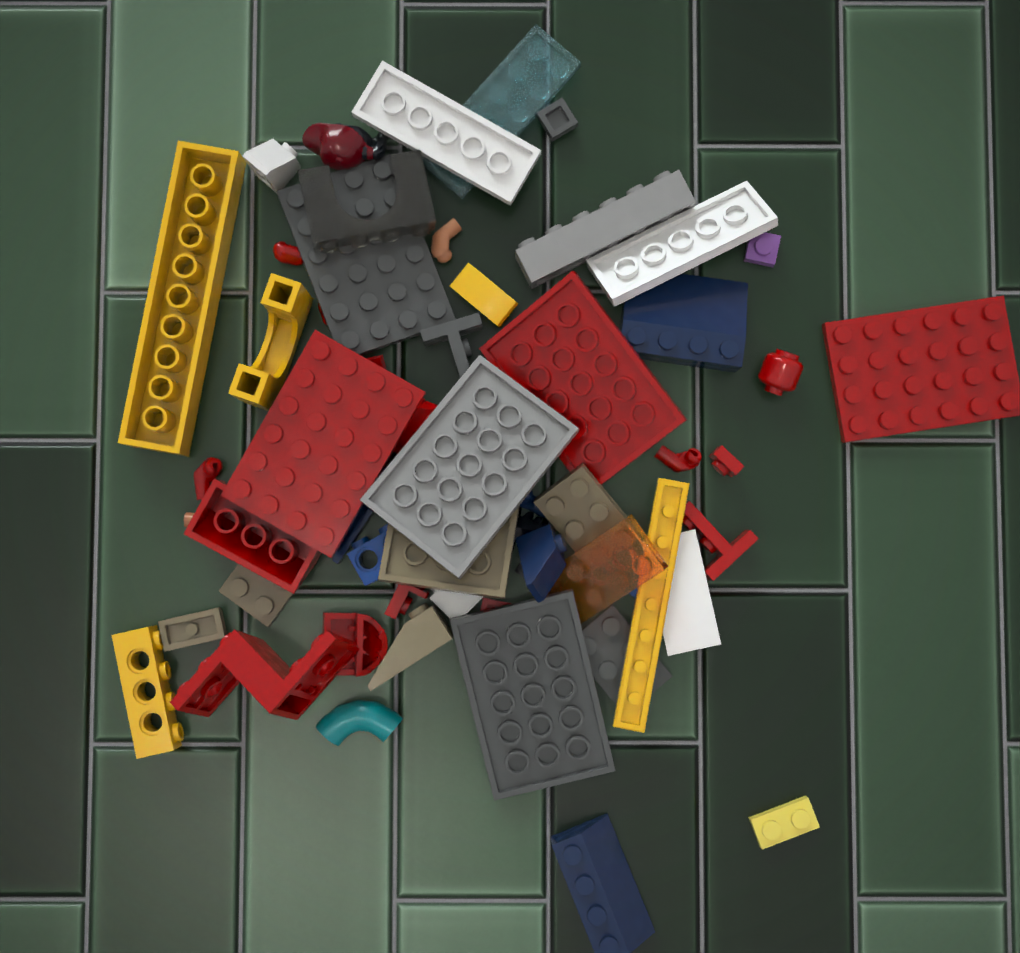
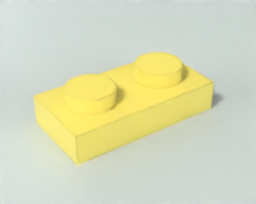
[748,795,820,850]

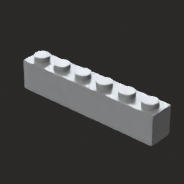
[515,170,696,289]

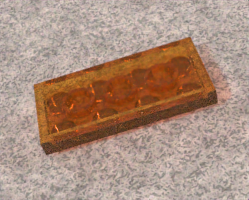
[548,514,668,624]

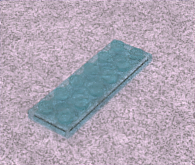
[416,24,581,199]

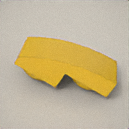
[450,262,518,327]

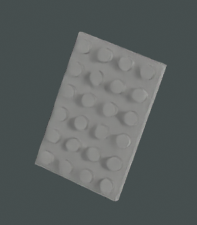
[360,355,579,580]

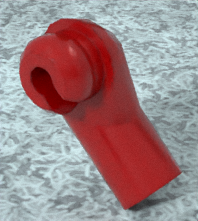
[193,457,223,501]

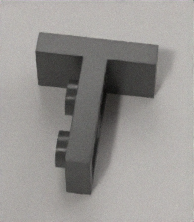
[420,312,483,378]

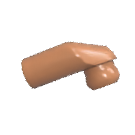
[431,218,462,263]

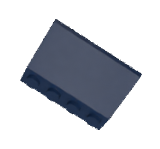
[619,274,748,373]

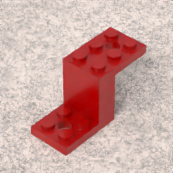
[170,629,360,720]

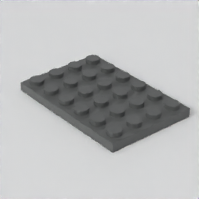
[276,153,456,356]
[450,589,616,801]

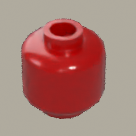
[758,348,803,396]

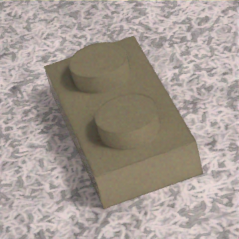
[158,607,227,652]

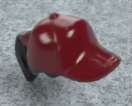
[302,123,390,170]

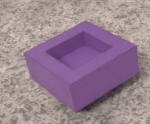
[743,232,781,268]

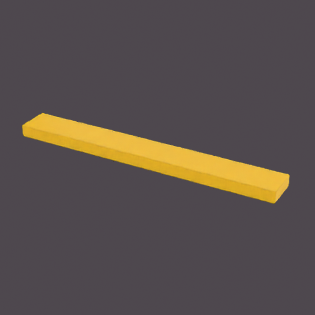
[612,478,690,733]

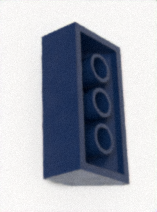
[550,813,655,953]

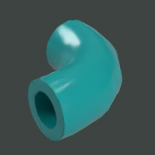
[316,700,403,746]

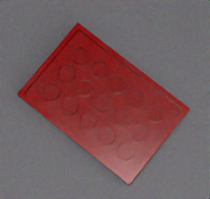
[479,271,687,485]
[822,295,1020,443]
[221,330,426,558]

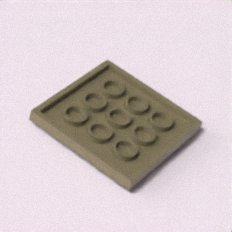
[378,505,520,600]

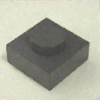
[536,97,578,142]

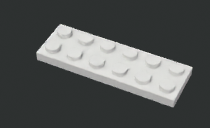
[351,61,541,206]
[586,181,778,307]

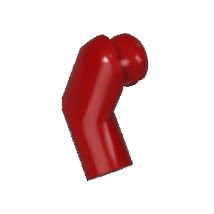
[273,241,303,266]
[654,445,702,473]

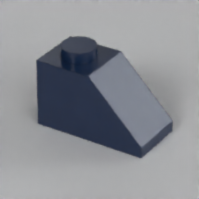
[515,524,568,603]

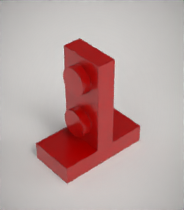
[682,501,759,581]

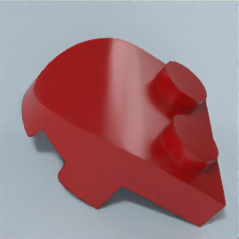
[323,612,388,677]

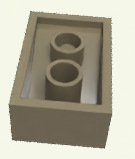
[367,603,453,691]

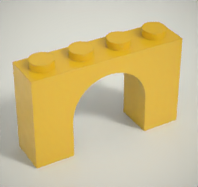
[228,273,314,411]

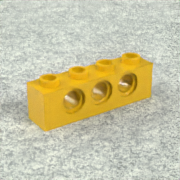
[111,625,184,759]

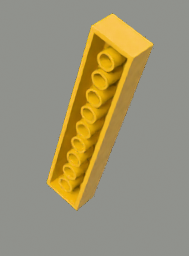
[118,140,246,457]

